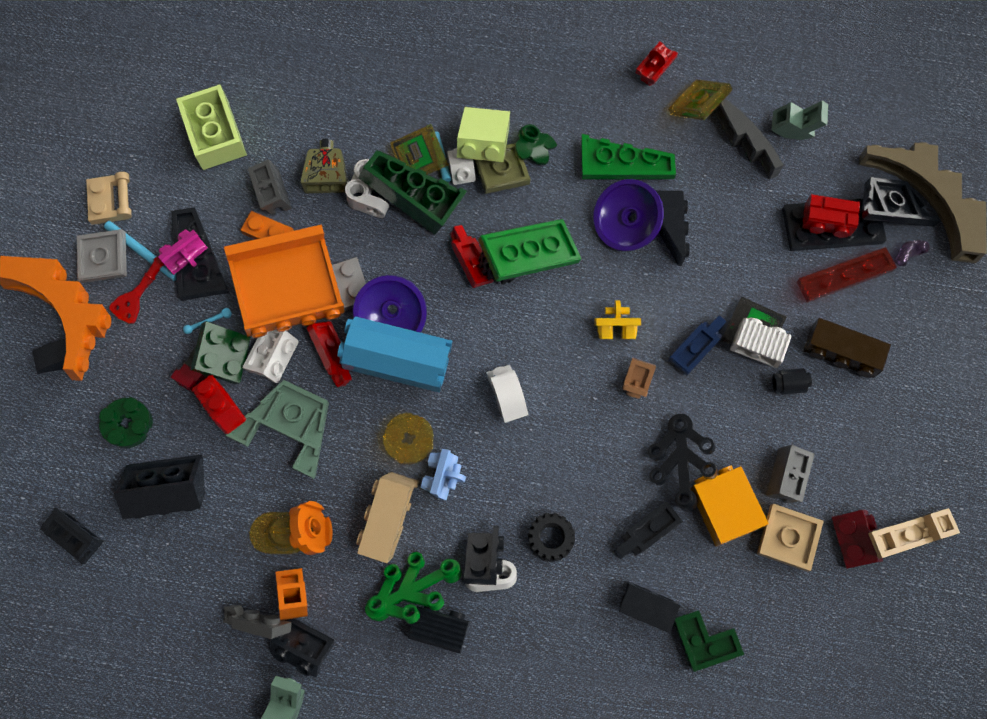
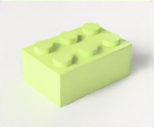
[176,85,247,170]

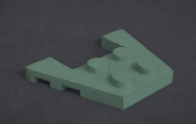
[226,380,329,479]

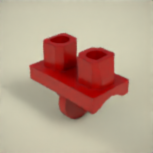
[635,41,678,86]

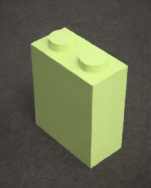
[457,107,510,162]

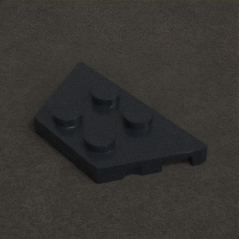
[862,177,940,227]

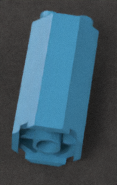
[337,316,452,393]

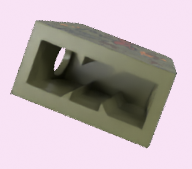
[301,139,348,193]

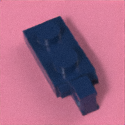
[668,315,727,376]

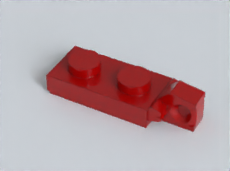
[450,225,494,288]
[307,321,352,388]

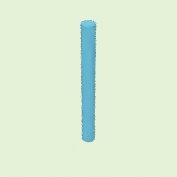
[104,221,177,281]

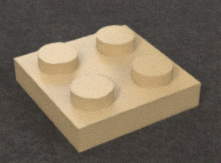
[757,504,824,572]

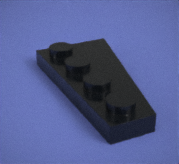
[171,207,229,301]

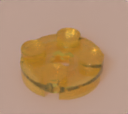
[383,413,434,464]

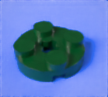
[99,397,153,449]

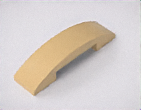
[868,508,960,559]

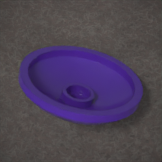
[593,179,664,251]
[353,275,427,333]

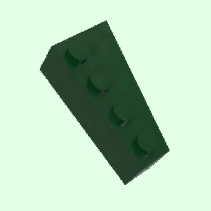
[358,150,467,235]

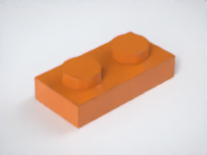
[240,211,294,239]

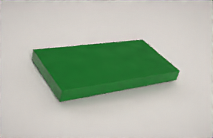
[478,219,582,282]

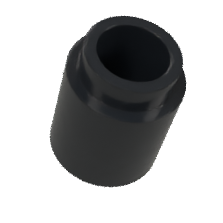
[772,368,812,395]

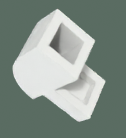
[486,365,528,423]

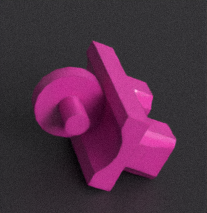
[158,230,208,275]

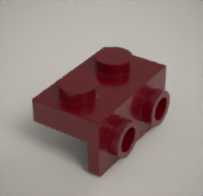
[831,510,883,569]

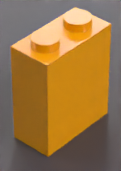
[691,465,769,547]

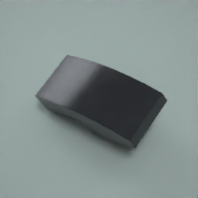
[32,338,89,374]

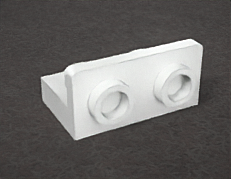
[242,330,298,383]

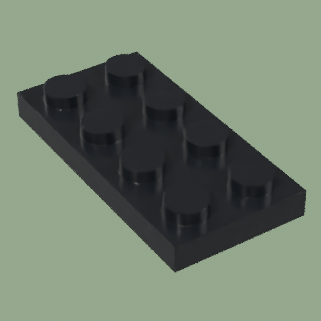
[782,199,887,251]

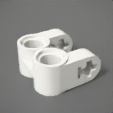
[345,159,389,218]

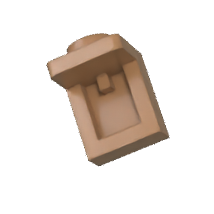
[622,358,656,398]

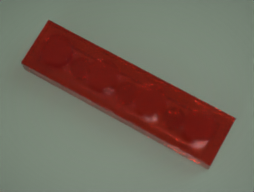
[797,247,897,303]

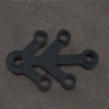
[648,414,718,512]

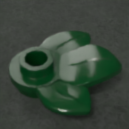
[515,124,557,165]

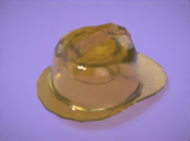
[250,512,301,554]

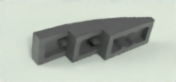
[714,96,784,179]

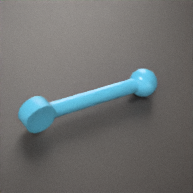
[183,308,232,334]

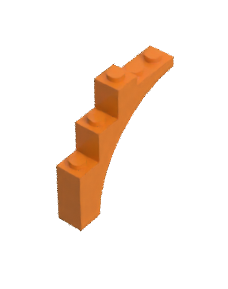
[0,256,111,381]

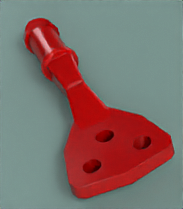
[109,255,164,324]

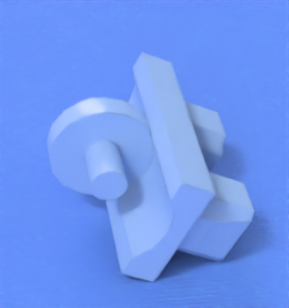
[421,449,466,501]

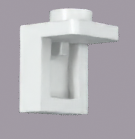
[447,148,476,185]

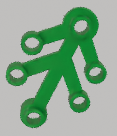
[365,552,462,624]

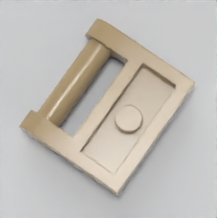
[86,172,132,225]

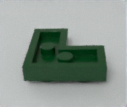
[674,610,744,672]

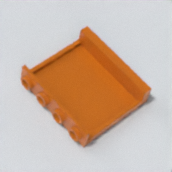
[224,224,344,338]

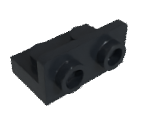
[464,526,504,585]
[270,618,335,677]

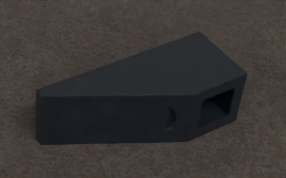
[655,190,690,266]

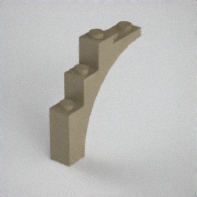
[859,142,987,263]

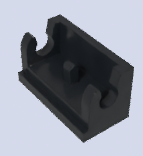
[40,508,104,565]
[619,581,681,633]

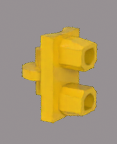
[594,300,641,339]

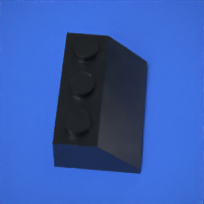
[114,454,205,519]

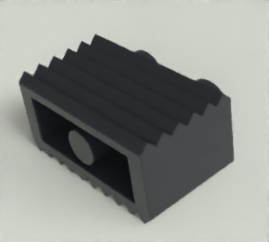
[408,606,470,654]

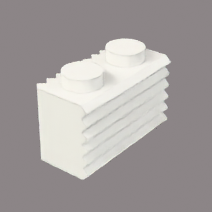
[730,318,792,368]

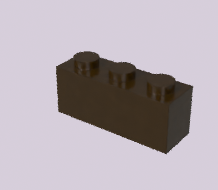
[803,318,891,378]

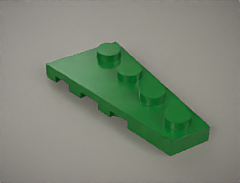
[581,134,676,179]

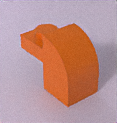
[275,568,308,620]

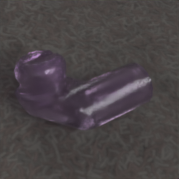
[895,240,930,266]

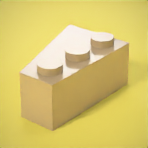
[356,472,419,563]

